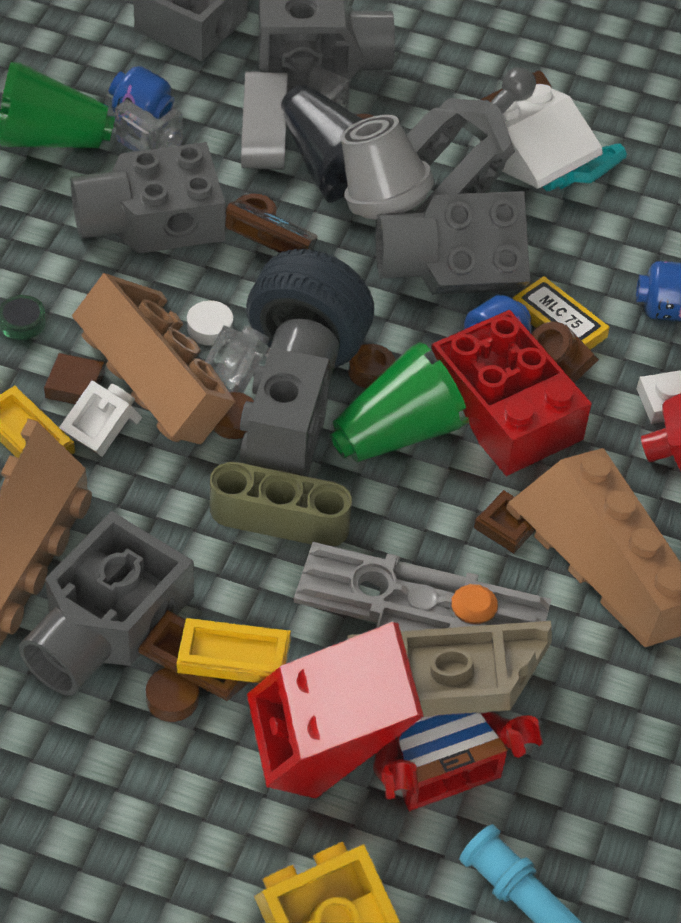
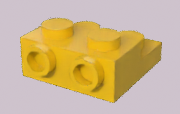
[254,842,400,923]

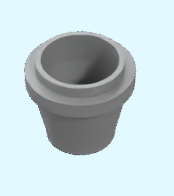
[340,115,434,219]

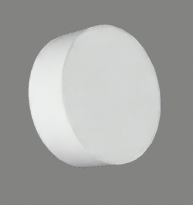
[187,301,233,346]

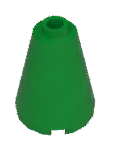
[0,61,115,148]
[330,342,469,462]

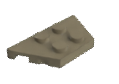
[347,621,552,717]

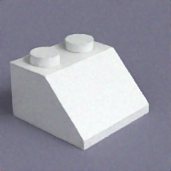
[479,84,603,188]

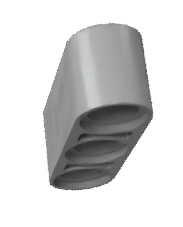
[241,71,287,170]

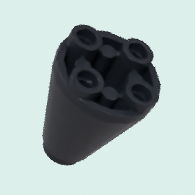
[281,85,363,203]

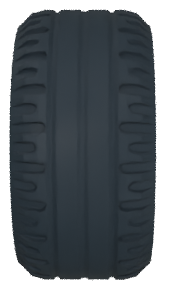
[246,249,375,368]

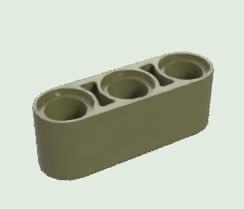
[210,462,352,547]

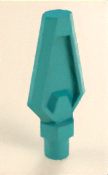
[542,143,627,192]

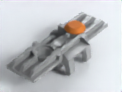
[294,542,551,631]

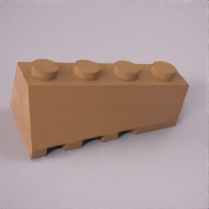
[72,273,236,444]
[0,418,92,646]
[506,448,681,647]

